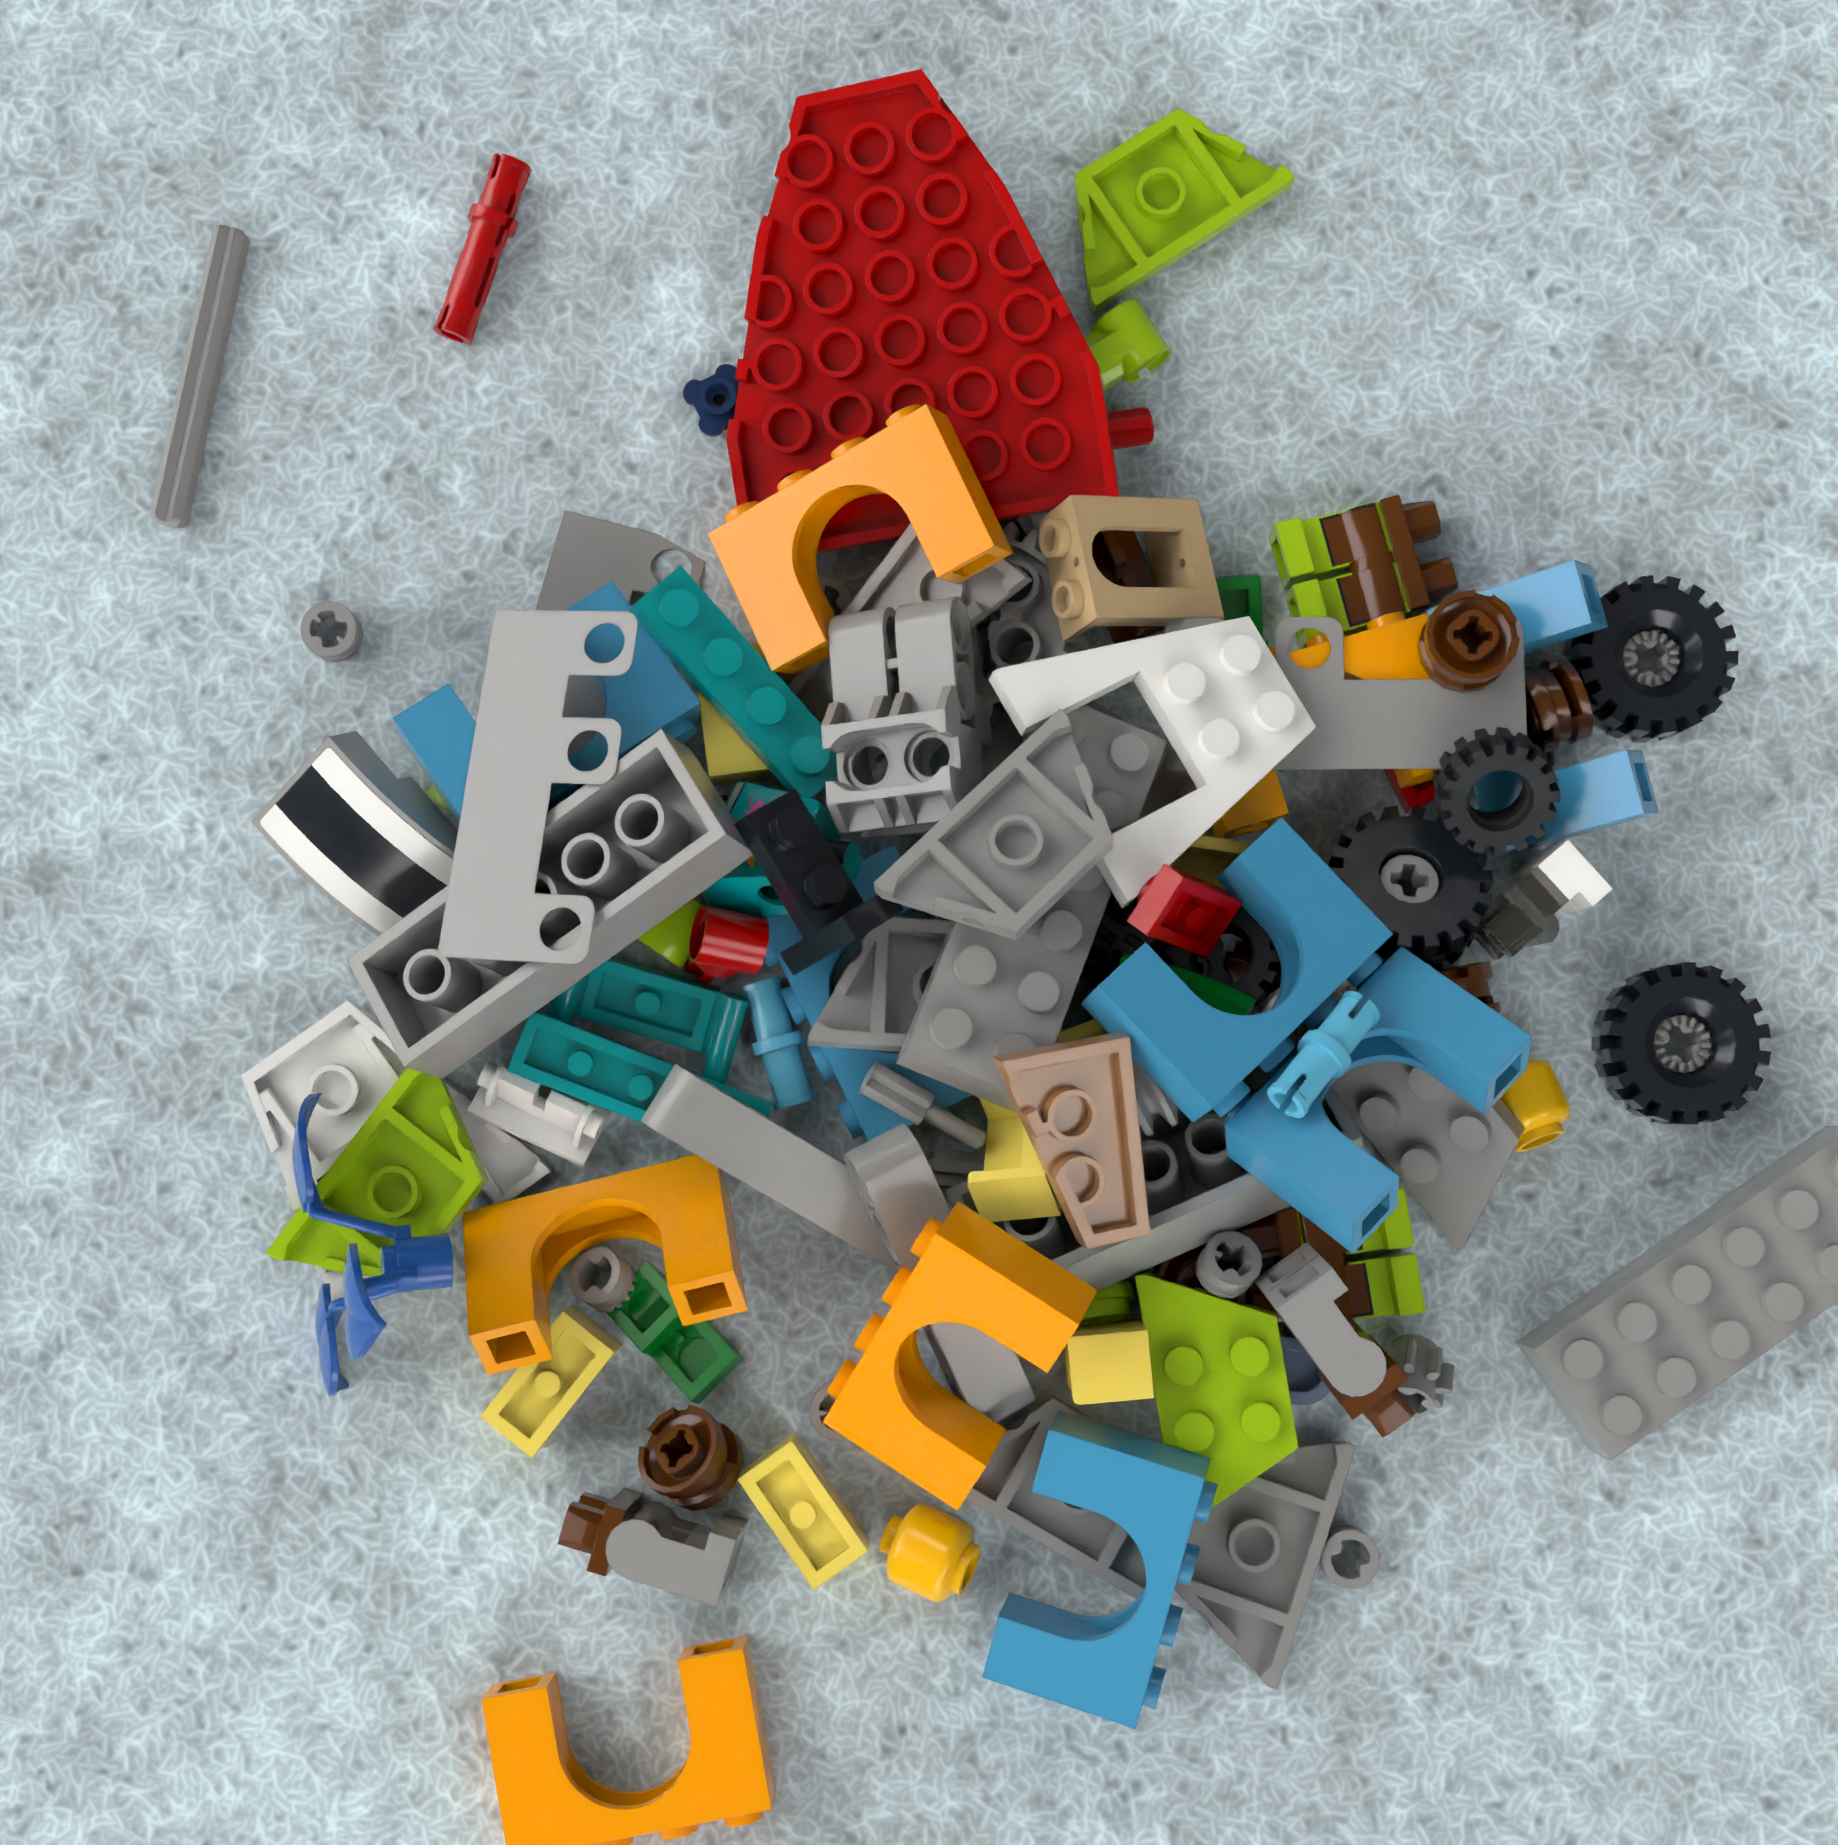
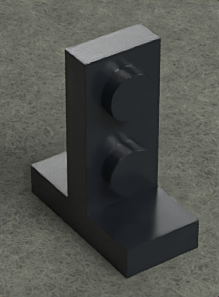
[734,788,904,976]

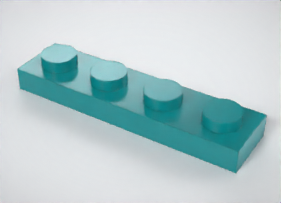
[629,565,837,799]
[507,1011,774,1124]

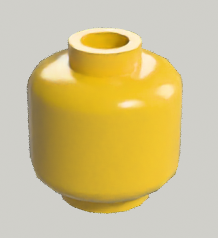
[1500,1059,1571,1152]
[879,1503,981,1603]

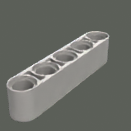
[641,1063,895,1270]
[844,1123,1035,1423]

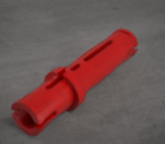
[433,153,532,345]

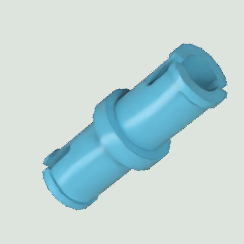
[740,976,815,1111]
[1267,991,1380,1118]

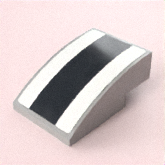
[251,731,458,936]

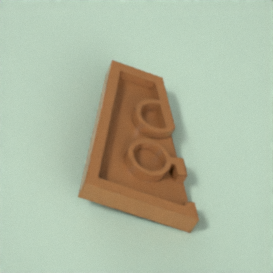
[991,1032,1150,1249]

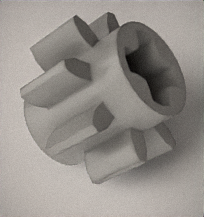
[1381,1334,1455,1417]

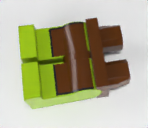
[1269,495,1458,649]
[1235,1187,1426,1324]

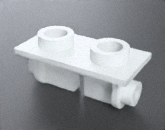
[467,1059,611,1167]

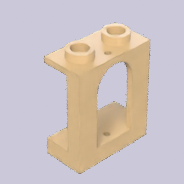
[1038,495,1224,642]

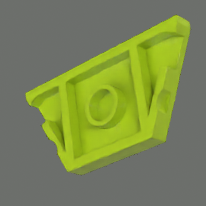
[1073,108,1295,314]
[265,1068,489,1277]
[1135,1271,1299,1521]

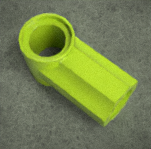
[1084,298,1172,391]

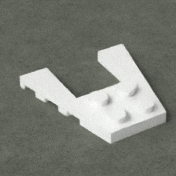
[989,616,1316,908]
[241,1000,552,1322]

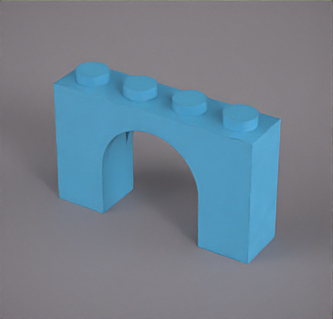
[1426,560,1659,855]
[392,580,701,821]
[1081,817,1393,1123]
[762,845,972,1141]
[1225,946,1532,1254]
[982,1410,1218,1729]

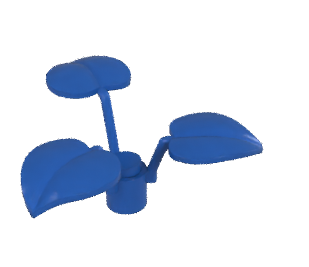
[292,1093,453,1396]

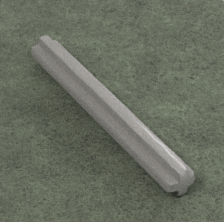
[150,225,250,528]

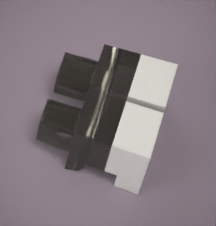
[1474,840,1613,960]

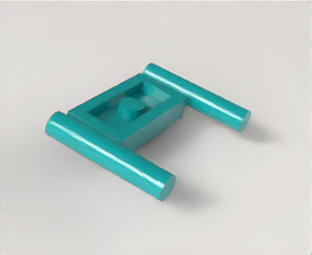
[547,956,749,1083]

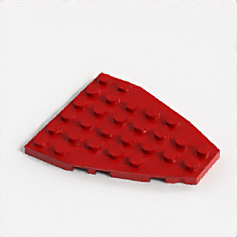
[726,69,1121,554]

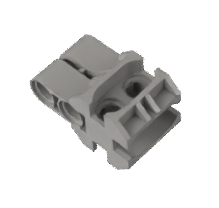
[821,596,992,839]

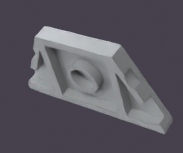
[873,708,1114,940]
[807,917,1061,1052]
[1333,1061,1525,1250]
[965,1395,1146,1599]
[1174,1440,1356,1690]

